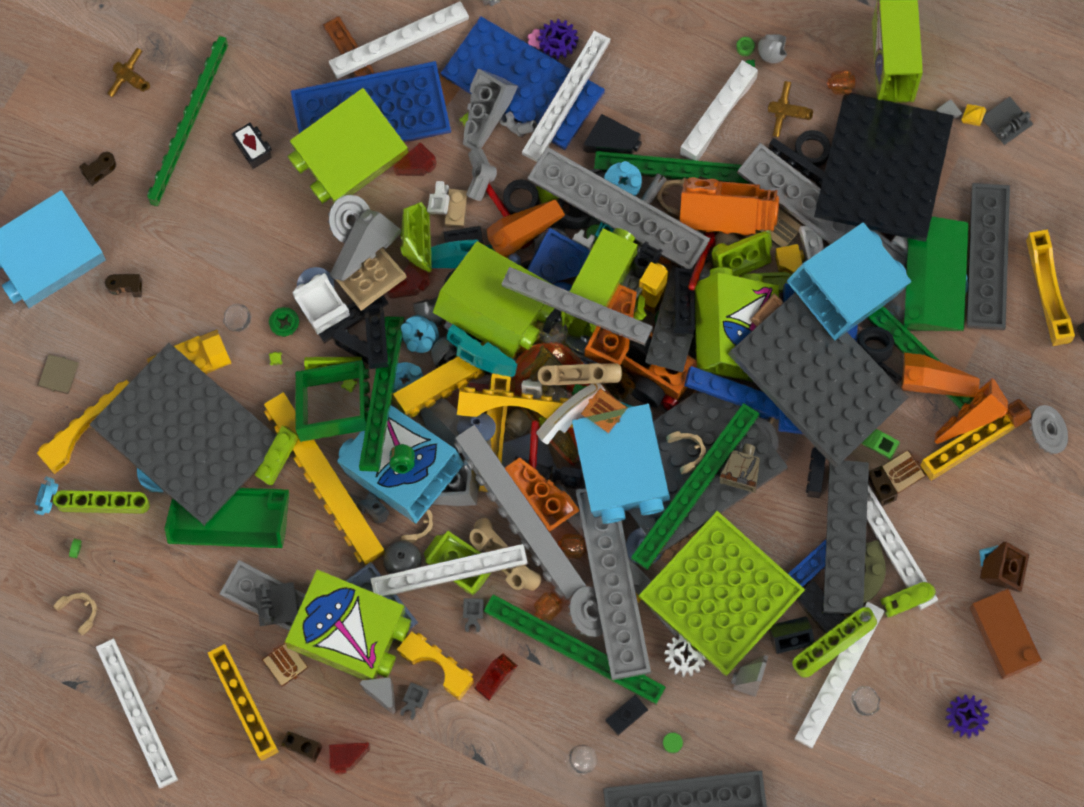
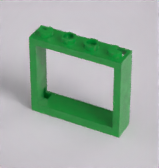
[295,360,370,442]

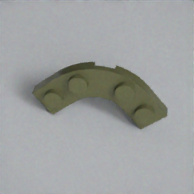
[863,540,886,604]

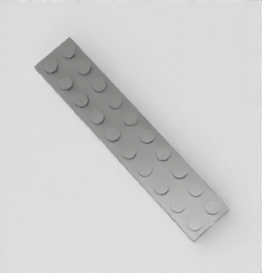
[737,143,908,266]
[528,147,710,269]
[576,488,651,680]

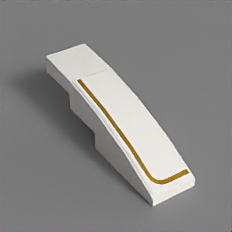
[536,383,606,445]

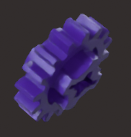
[538,19,578,59]
[945,694,989,739]

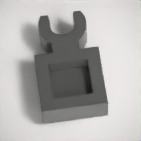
[463,598,484,632]
[400,682,429,720]

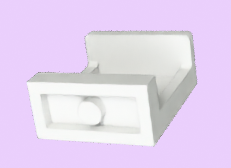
[292,273,350,335]

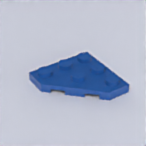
[527,228,591,283]

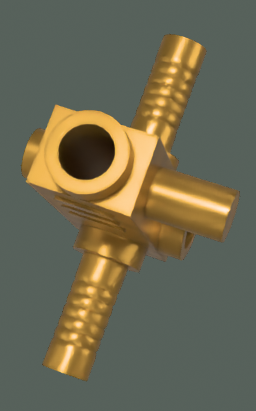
[107,47,150,97]
[768,81,813,137]

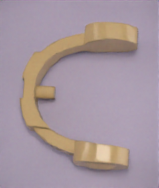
[657,178,686,219]
[666,431,706,474]
[401,510,433,543]
[53,592,97,635]

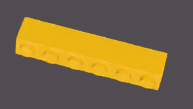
[920,414,1022,481]
[208,644,279,761]

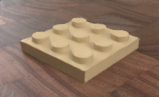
[335,248,407,311]

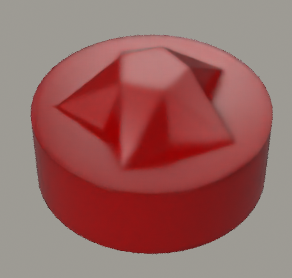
[661,395,679,411]

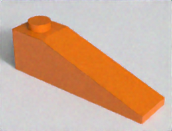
[486,200,565,258]
[585,284,637,365]
[901,353,980,398]
[934,378,1008,444]
[505,457,580,532]

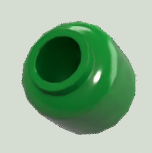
[389,444,415,474]

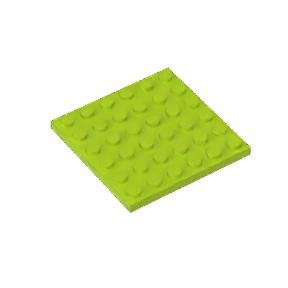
[638,511,805,676]

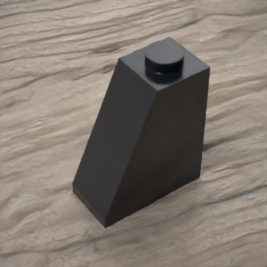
[583,114,642,154]

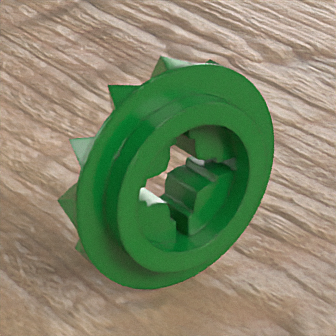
[269,307,299,337]

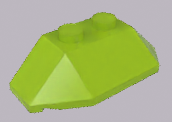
[400,202,432,272]

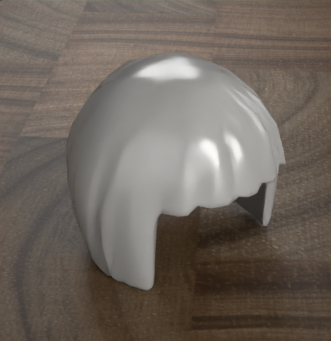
[758,34,787,64]

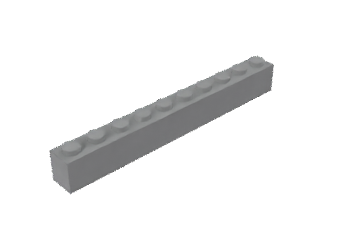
[453,425,586,600]

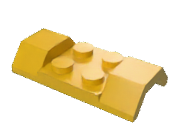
[147,329,231,374]

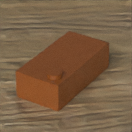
[970,589,1042,680]

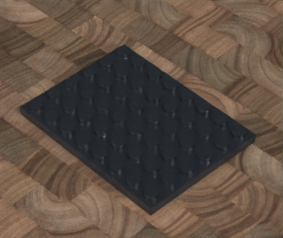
[814,91,954,242]

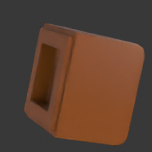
[1006,399,1031,427]

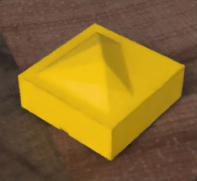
[961,104,986,126]

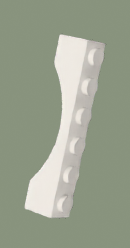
[680,60,758,161]

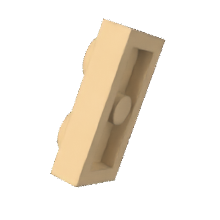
[445,189,468,228]

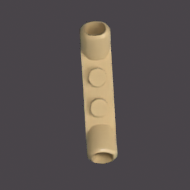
[538,363,622,386]
[469,518,541,591]

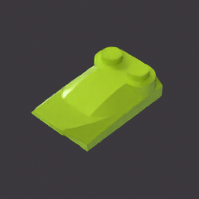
[712,230,772,277]
[423,531,491,595]

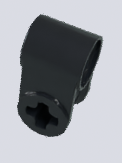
[632,241,663,279]

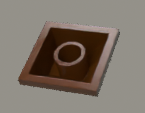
[980,542,1029,592]

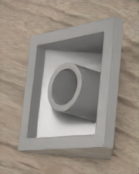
[360,678,396,715]

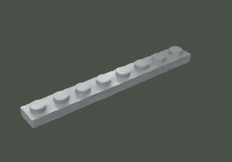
[502,267,653,346]

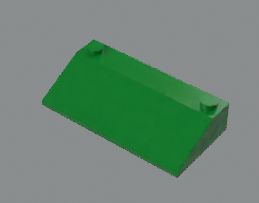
[904,216,969,331]
[164,488,290,548]

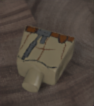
[720,444,760,493]

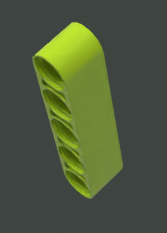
[53,490,150,514]
[793,607,877,678]

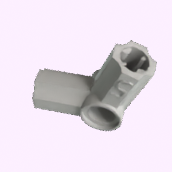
[466,148,497,201]

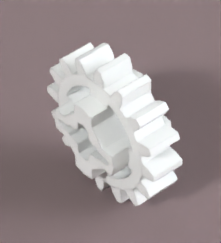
[664,634,707,677]

